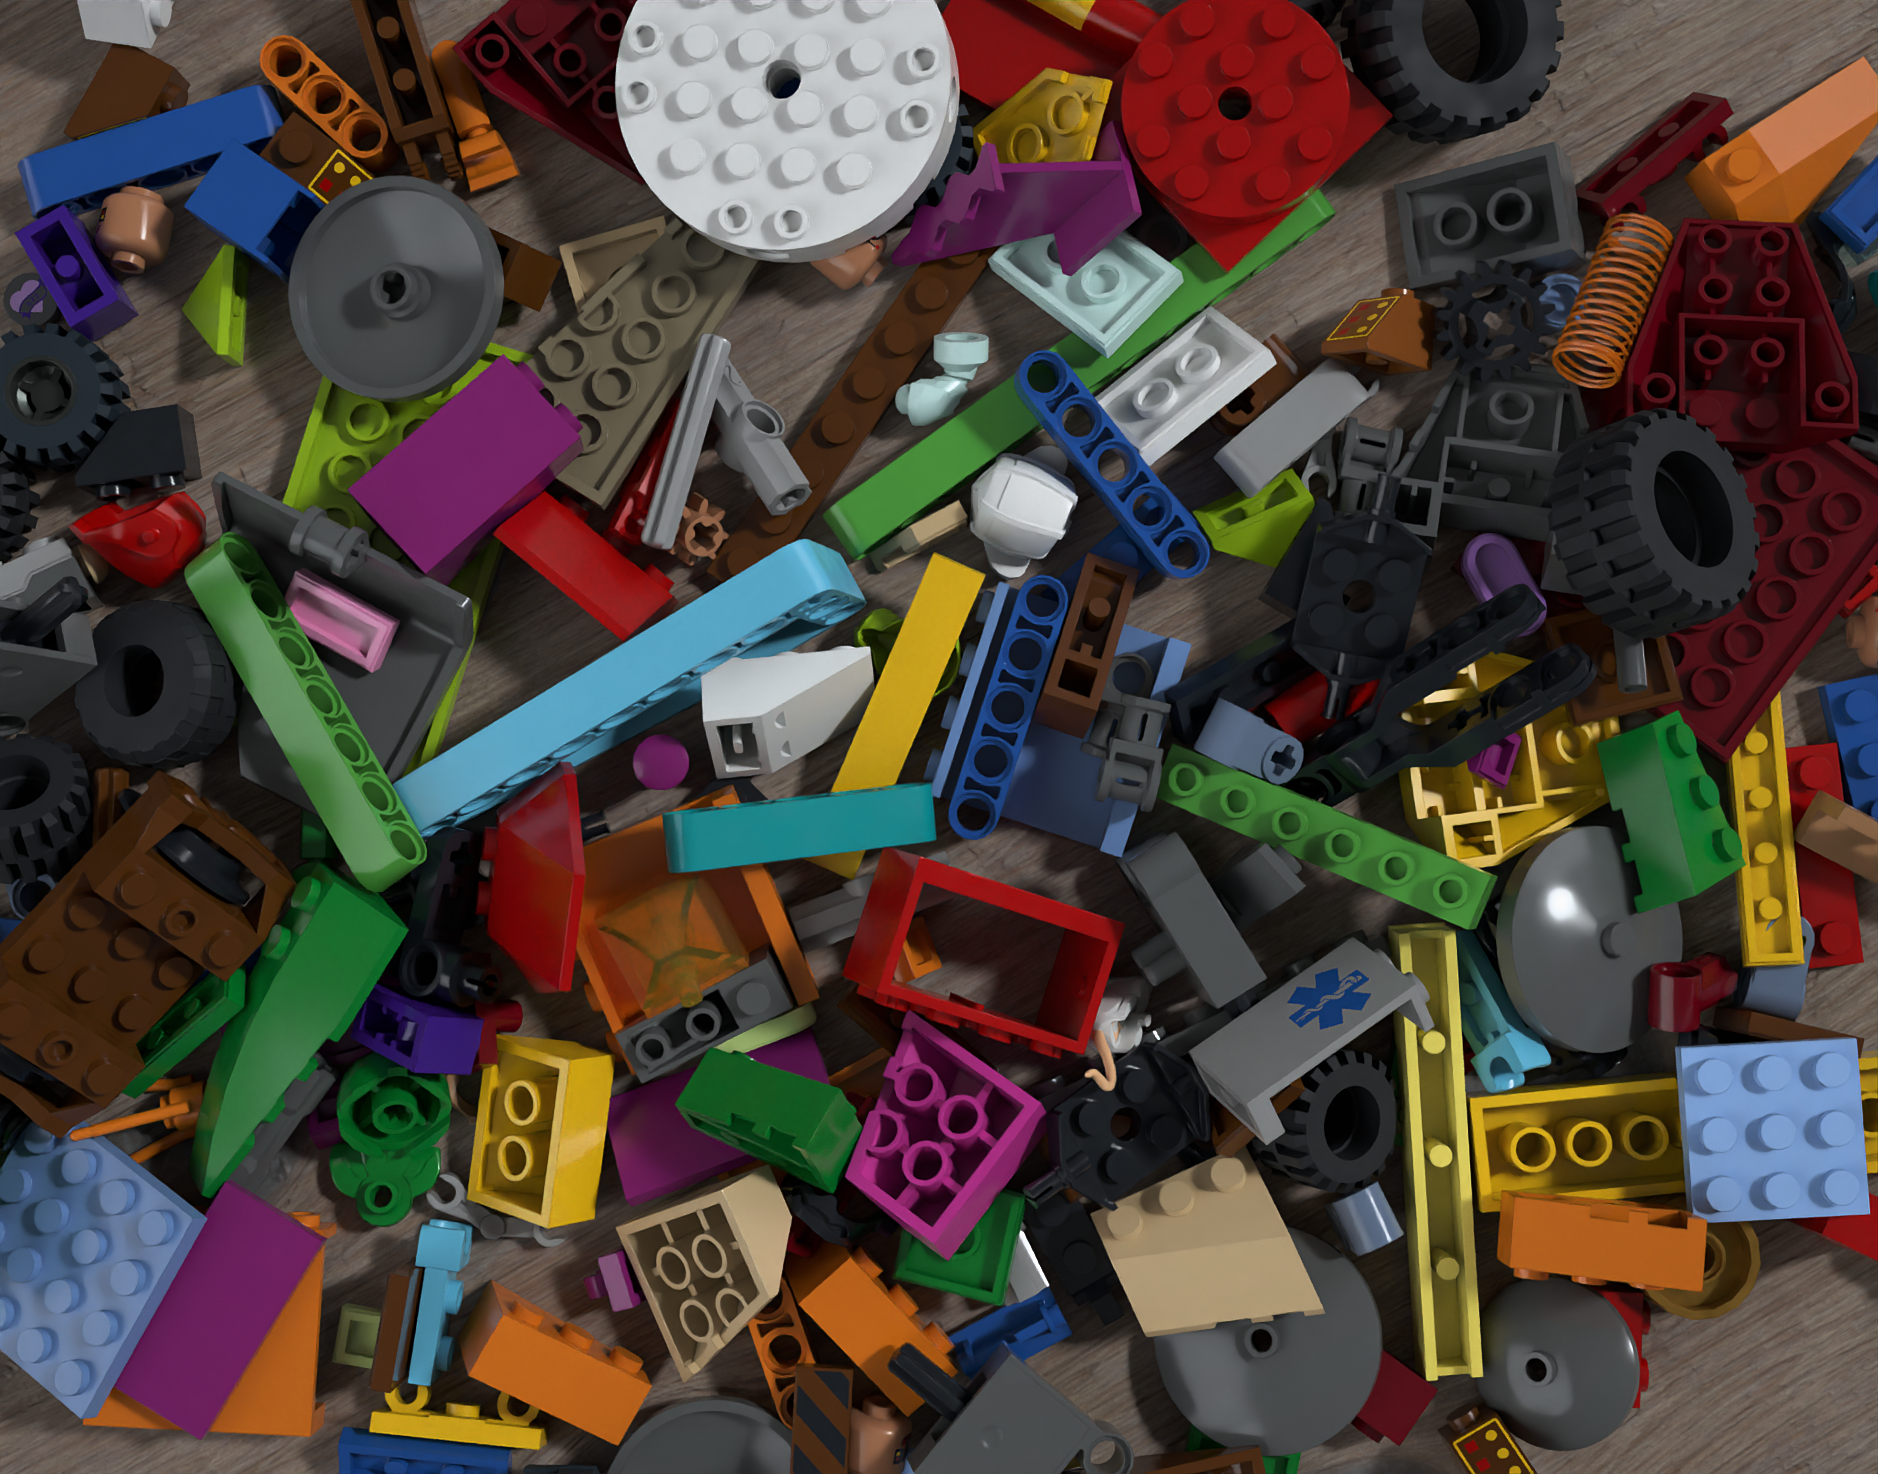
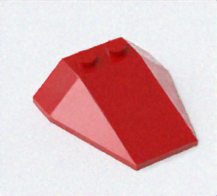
[475,761,586,993]

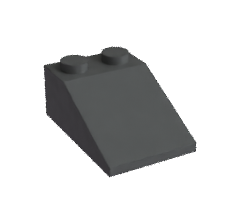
[1394,142,1587,291]

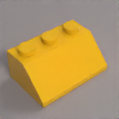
[467,1034,616,1229]

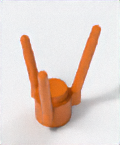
[69,1074,207,1164]

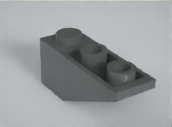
[1207,843,1306,932]
[615,942,794,1084]

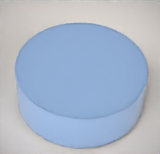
[1539,274,1588,332]

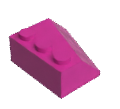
[845,1009,1047,1261]

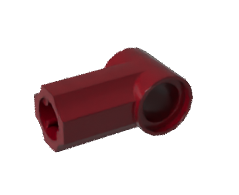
[1647,952,1738,1032]

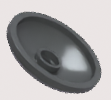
[1475,1276,1640,1451]

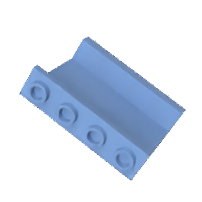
[923,581,1192,857]

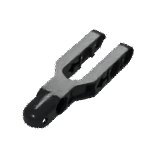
[1279,584,1597,807]

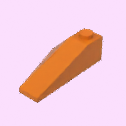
[1684,56,1878,227]

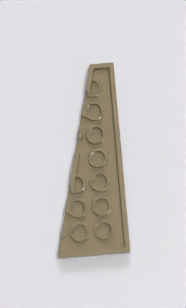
[526,218,764,510]

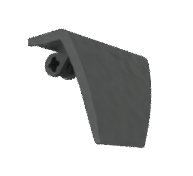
[211,471,474,819]

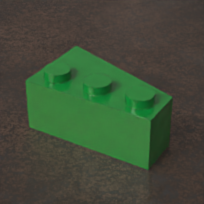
[1596,710,1746,914]
[675,1047,863,1195]

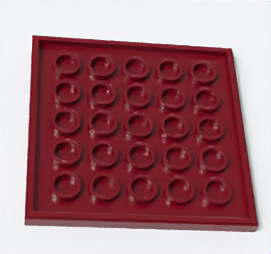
[1450,309,1878,765]

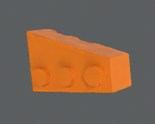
[783,1240,959,1417]
[457,1279,652,1446]

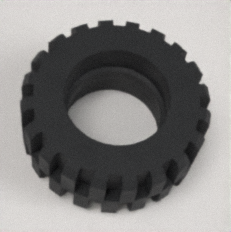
[1340,0,1564,145]
[1547,408,1760,639]

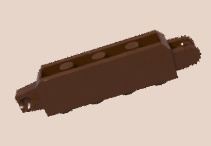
[350,0,464,181]

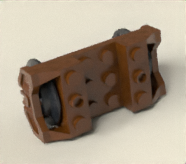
[0,771,297,1139]

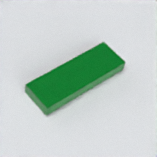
[122,964,246,1099]

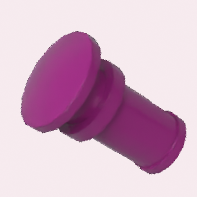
[633,735,689,790]

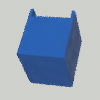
[184,138,325,285]

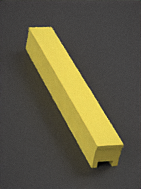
[1387,922,1483,1381]

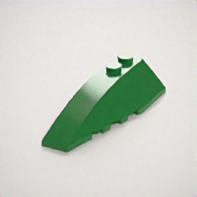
[188,862,409,1199]

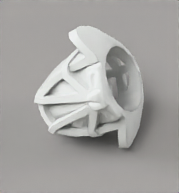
[970,445,1078,580]

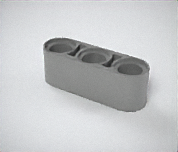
[1213,357,1371,499]

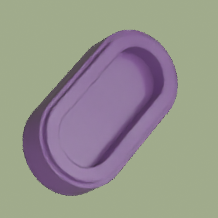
[1461,533,1547,639]

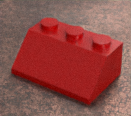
[492,491,679,643]

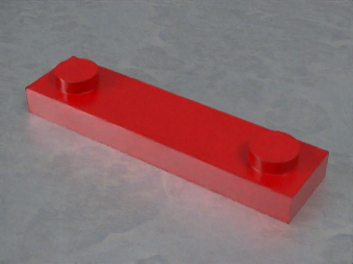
[1785,743,1864,969]

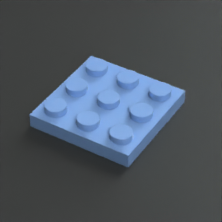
[1675,1037,1870,1223]

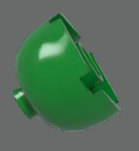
[336,1050,452,1158]

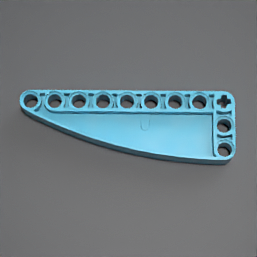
[392,539,867,840]

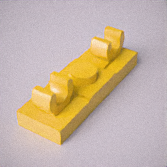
[369,1384,549,1450]

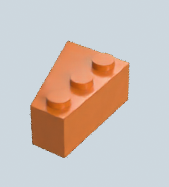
[1497,1190,1707,1292]

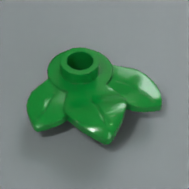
[329,1143,441,1227]

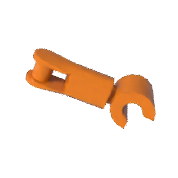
[432,40,520,194]

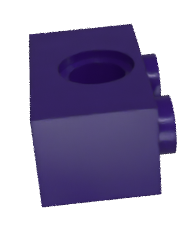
[15,205,139,342]

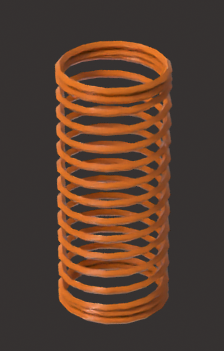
[1551,213,1674,389]

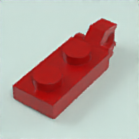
[606,398,681,546]

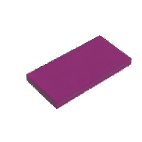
[607,1026,831,1207]
[114,1180,327,1440]

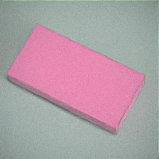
[284,568,400,673]

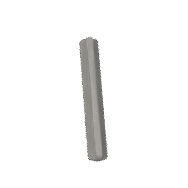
[641,333,731,550]

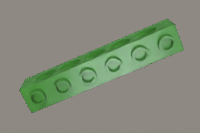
[1156,744,1498,930]

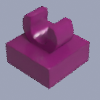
[583,1245,647,1313]

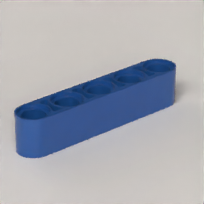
[17,84,285,220]
[1014,350,1210,580]
[948,575,1068,840]

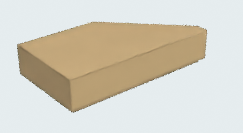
[869,500,968,573]

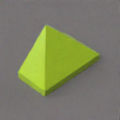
[181,245,250,366]
[1192,468,1315,568]

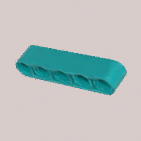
[662,783,937,873]

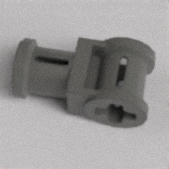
[1333,417,1403,519]
[1094,693,1172,813]

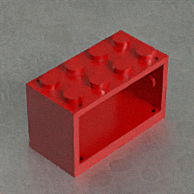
[842,847,1126,1059]

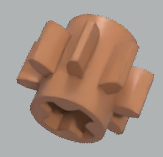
[666,492,729,566]

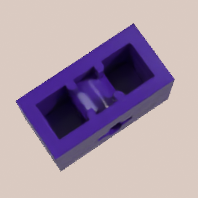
[350,984,484,1075]

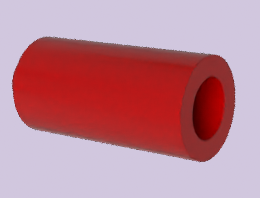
[1262,670,1380,746]

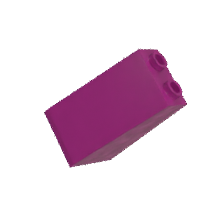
[347,354,584,586]

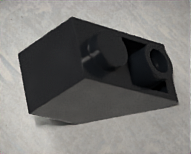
[74,404,202,501]

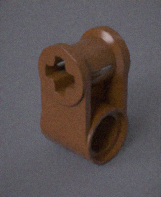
[1209,333,1311,437]

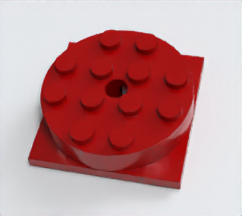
[1099,0,1393,275]

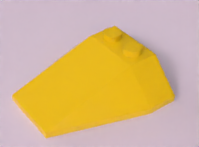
[1397,651,1620,868]

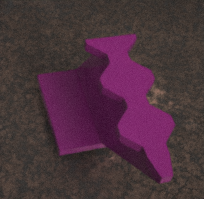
[891,120,1142,276]

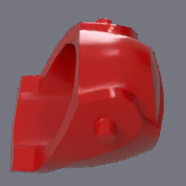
[68,491,207,589]

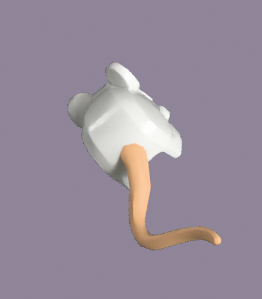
[1084,975,1153,1092]

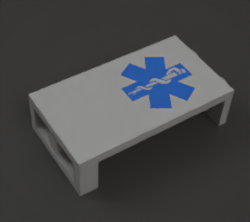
[1188,937,1435,1145]

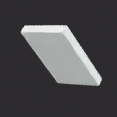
[1095,306,1277,466]

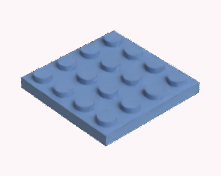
[0,1121,208,1419]

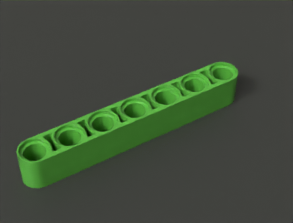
[184,532,427,892]

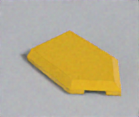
[973,68,1113,163]

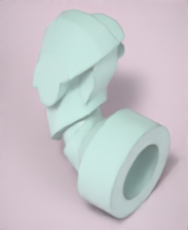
[895,332,989,426]

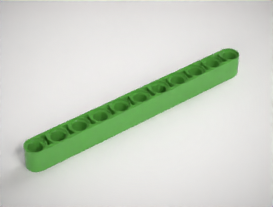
[822,189,1337,561]

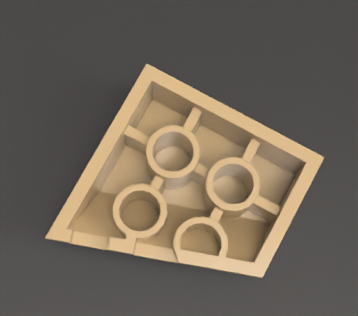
[1090,1145,1326,1337]
[615,1164,792,1384]

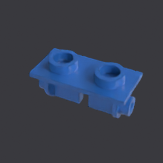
[948,1287,1073,1380]

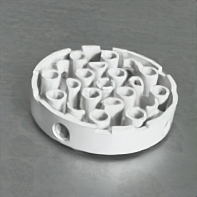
[615,0,960,263]

